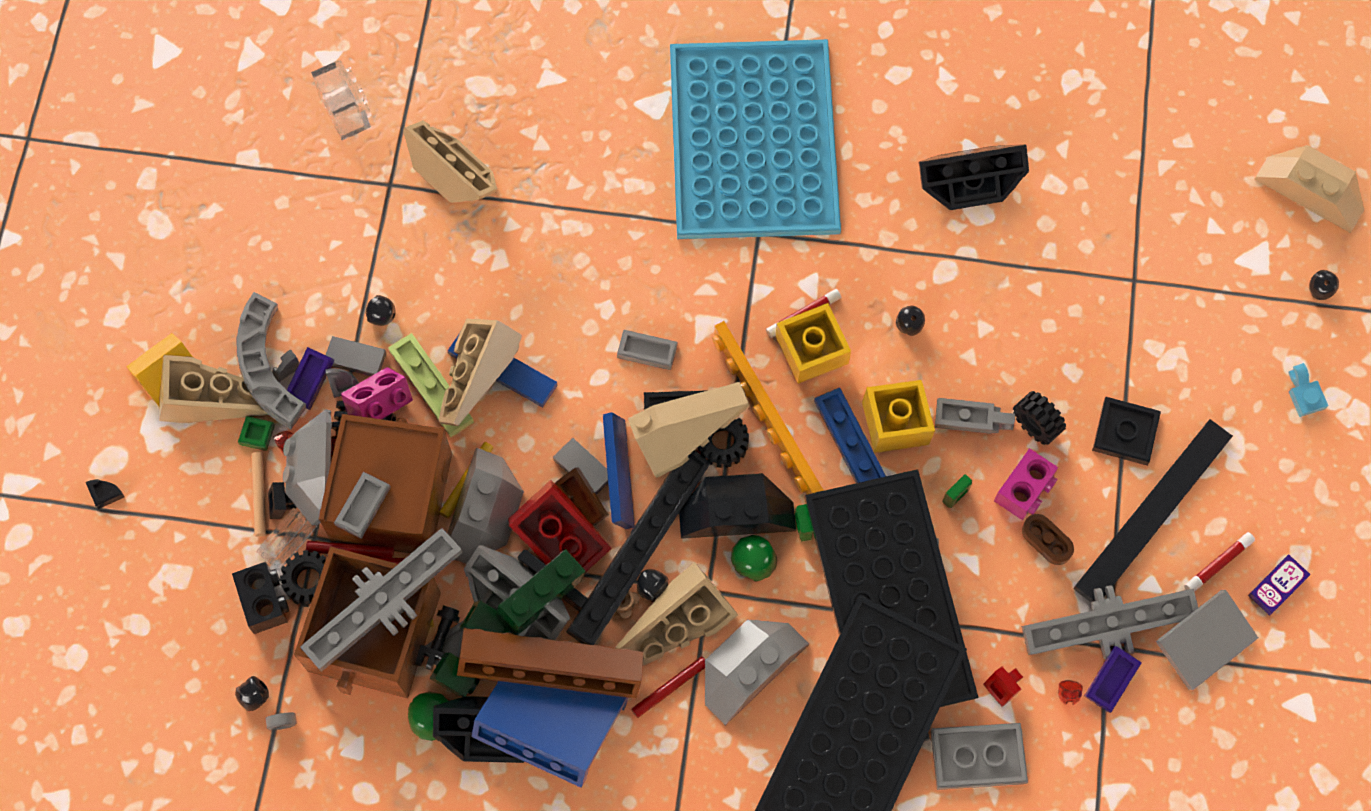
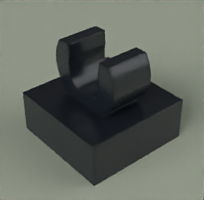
[268,482,297,519]

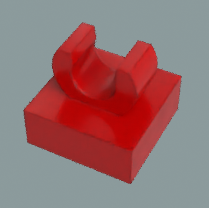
[983,666,1023,707]

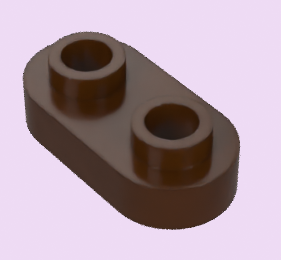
[1022,514,1074,565]

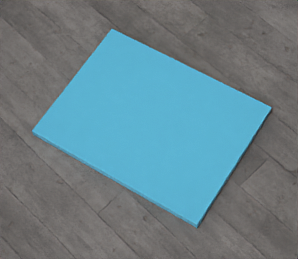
[670,39,841,239]

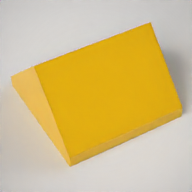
[126,333,193,406]

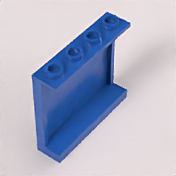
[472,681,628,788]

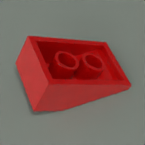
[508,480,612,573]

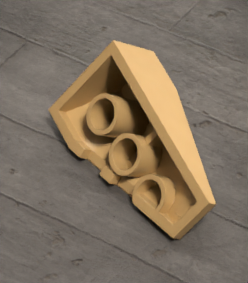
[438,318,523,426]

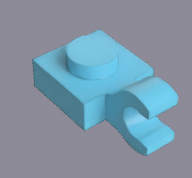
[1288,363,1329,417]

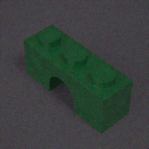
[496,549,585,635]
[429,600,509,697]

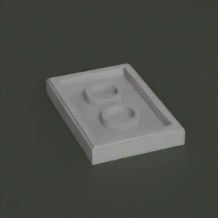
[1155,590,1259,690]
[930,723,1028,790]

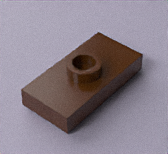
[555,467,609,527]

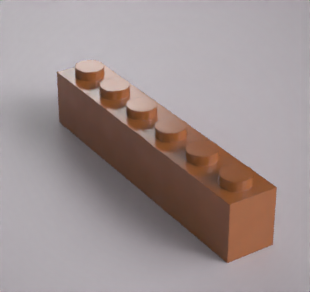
[457,628,643,699]

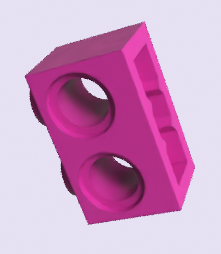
[341,367,413,419]
[994,448,1058,521]

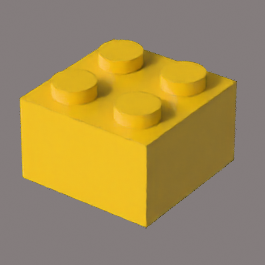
[775,303,851,384]
[862,380,935,453]

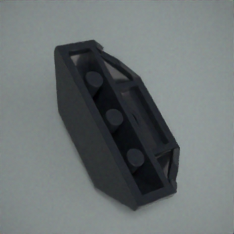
[918,144,1029,210]
[679,473,796,539]
[433,696,524,763]

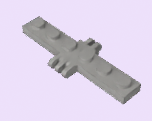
[300,528,463,672]
[1021,585,1198,660]

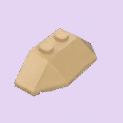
[403,120,498,203]
[1254,145,1364,233]

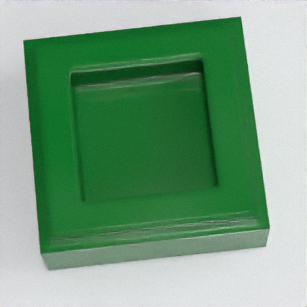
[238,416,275,451]
[942,474,973,508]
[795,504,813,542]

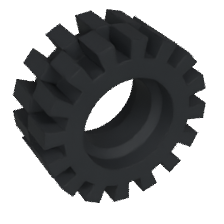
[1013,391,1066,445]
[698,417,749,468]
[280,550,326,607]

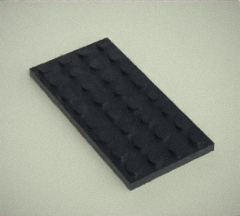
[804,469,979,708]
[754,595,967,811]

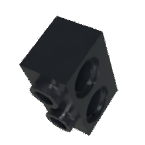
[232,561,290,634]

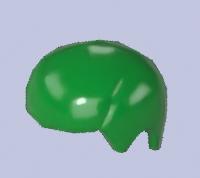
[730,535,777,582]
[408,691,449,741]

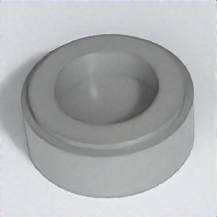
[265,712,297,730]

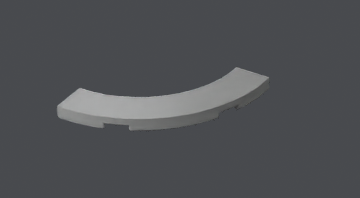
[236,292,306,430]

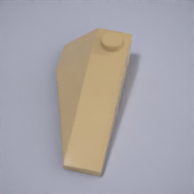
[159,355,268,423]
[628,382,750,478]
[615,562,738,666]

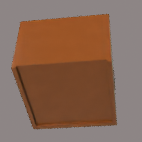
[318,414,452,553]
[294,546,441,699]

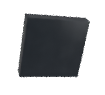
[1092,397,1161,466]

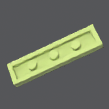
[388,333,474,438]

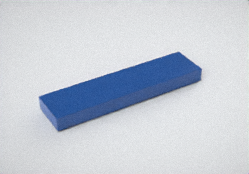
[447,331,558,408]
[814,387,886,483]
[603,412,635,529]

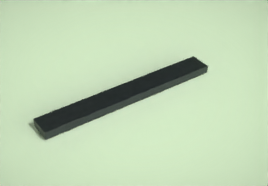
[1073,419,1233,602]
[566,450,711,645]

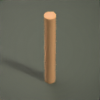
[251,452,266,537]

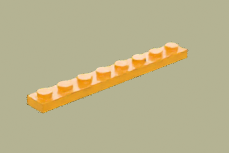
[712,321,824,494]

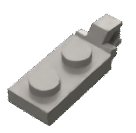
[934,398,1015,434]

